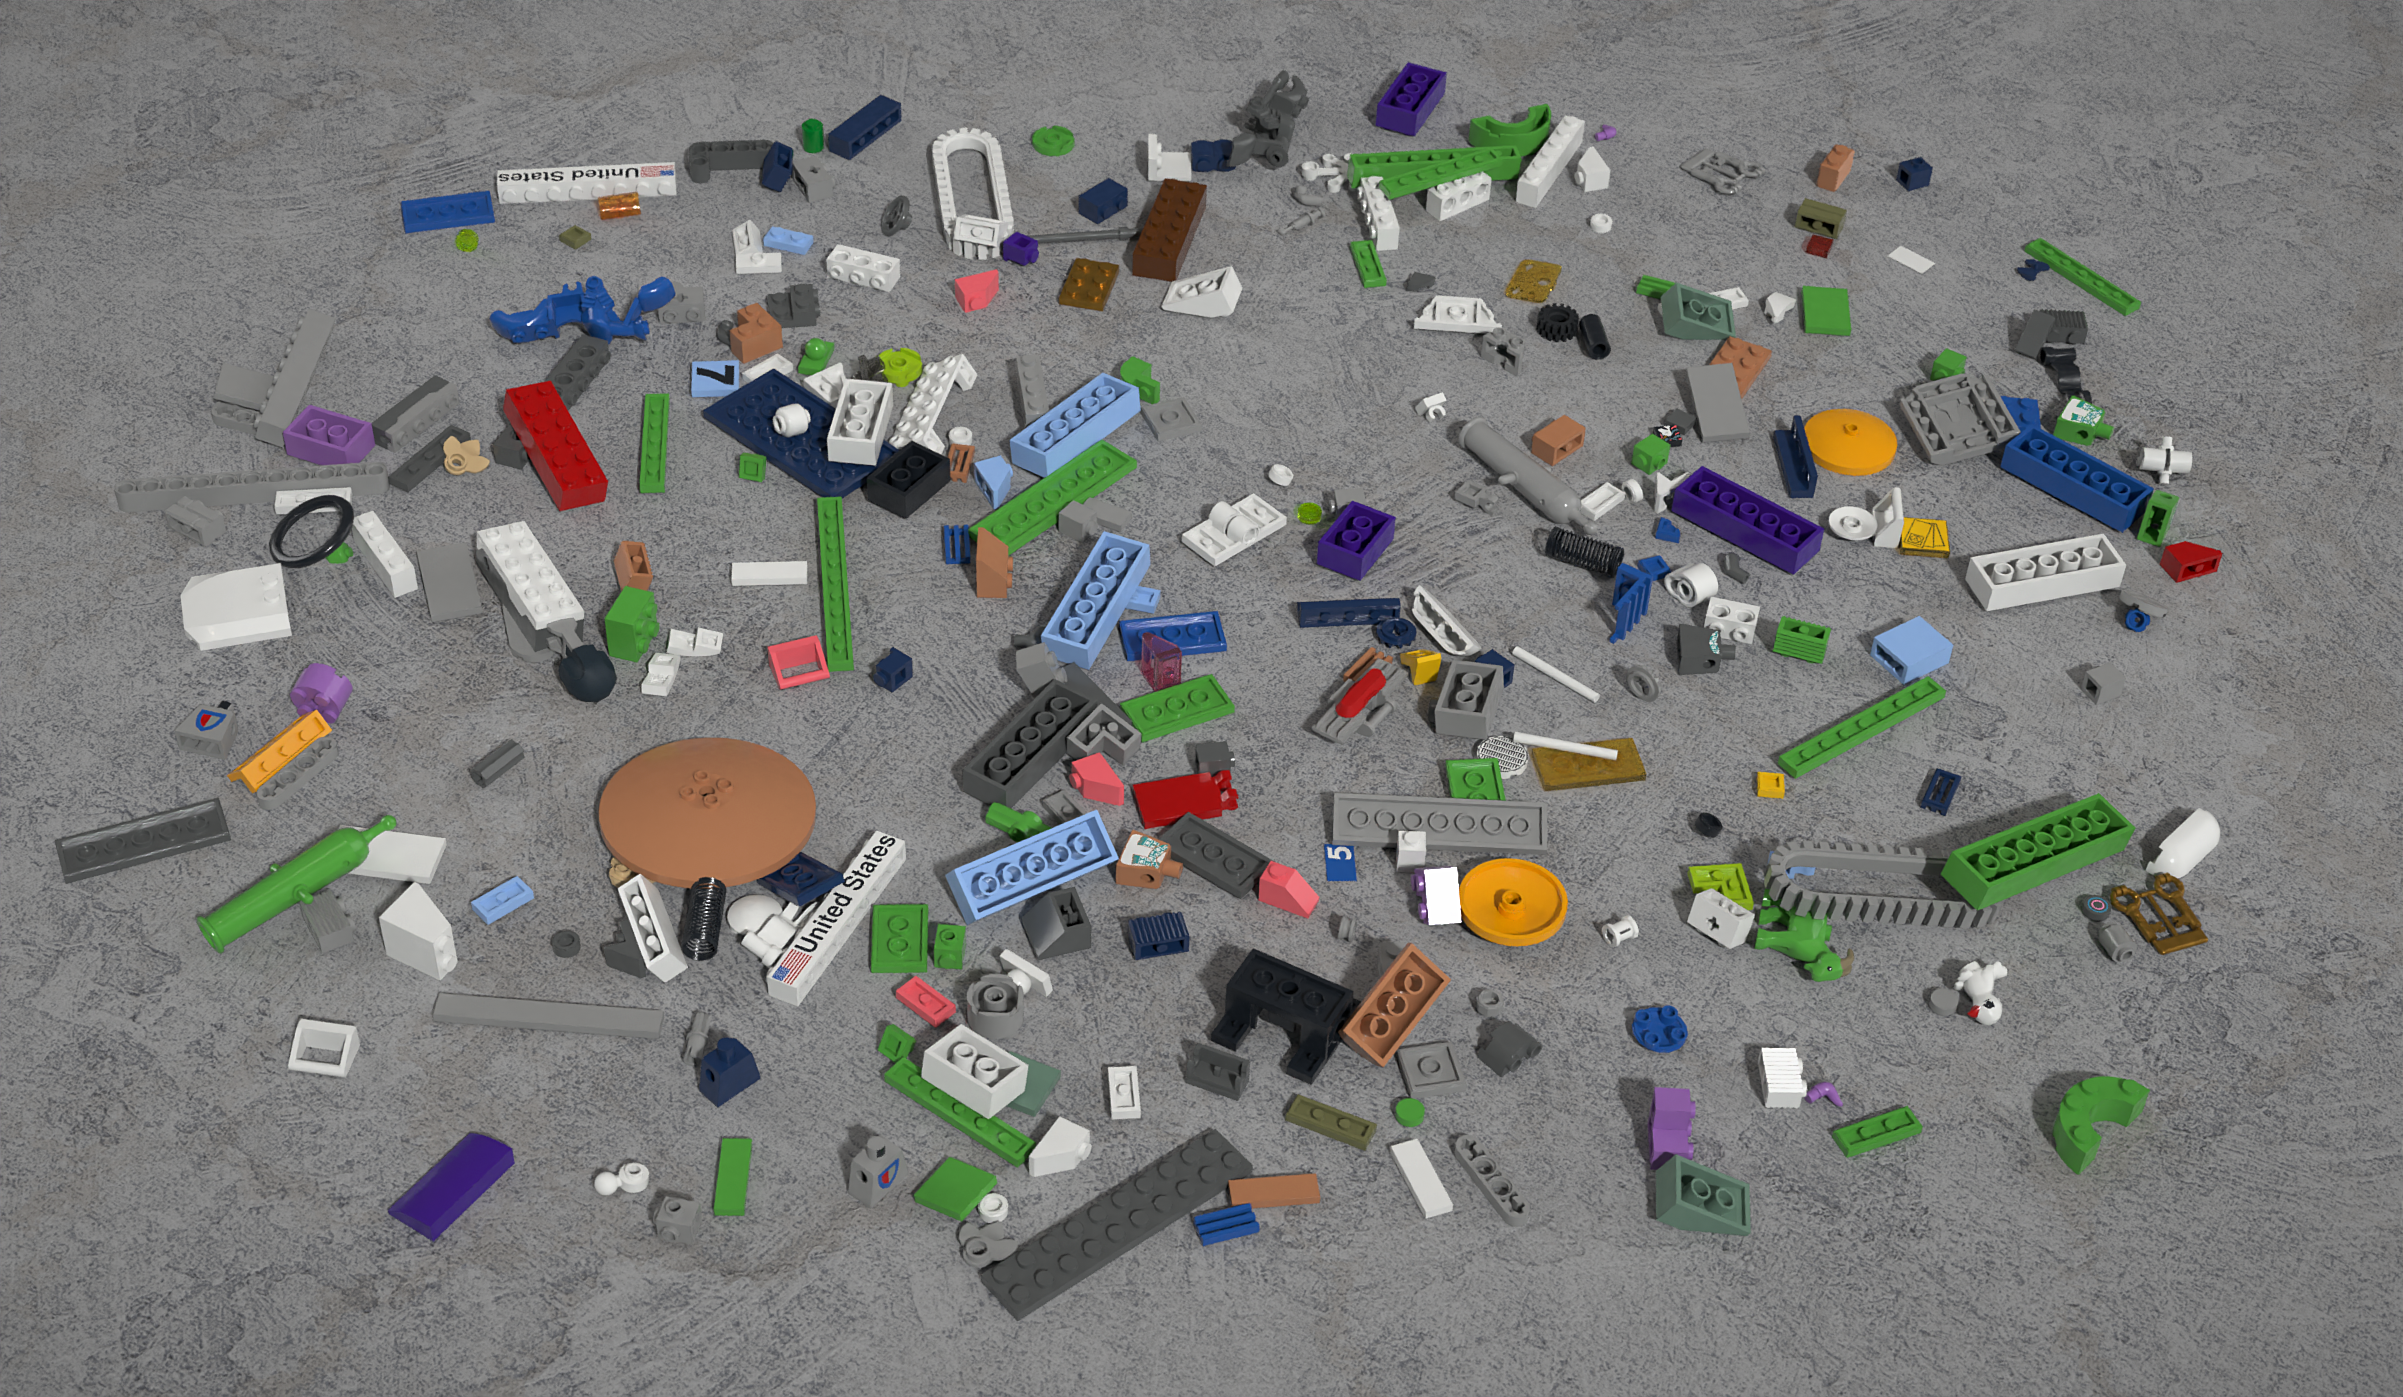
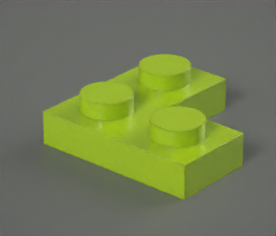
[1687,863,1754,910]

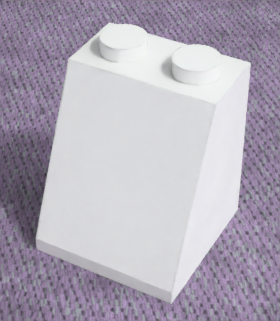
[379,882,458,980]

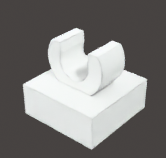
[1415,392,1447,422]

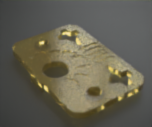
[1505,259,1562,303]

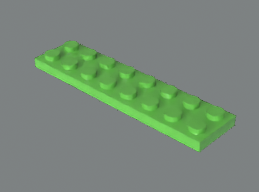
[968,440,1137,555]

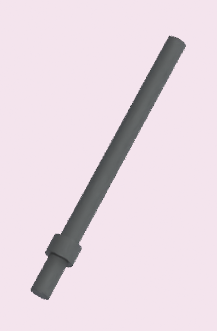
[1027,227,1143,244]

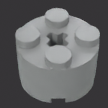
[967,974,1024,1039]

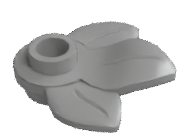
[959,1221,1018,1268]

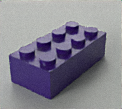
[1376,62,1447,136]

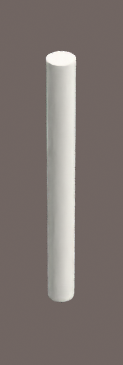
[1512,646,1600,703]
[1513,732,1618,760]

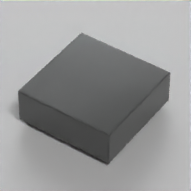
[1664,408,1697,435]

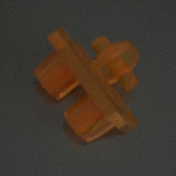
[598,191,641,220]

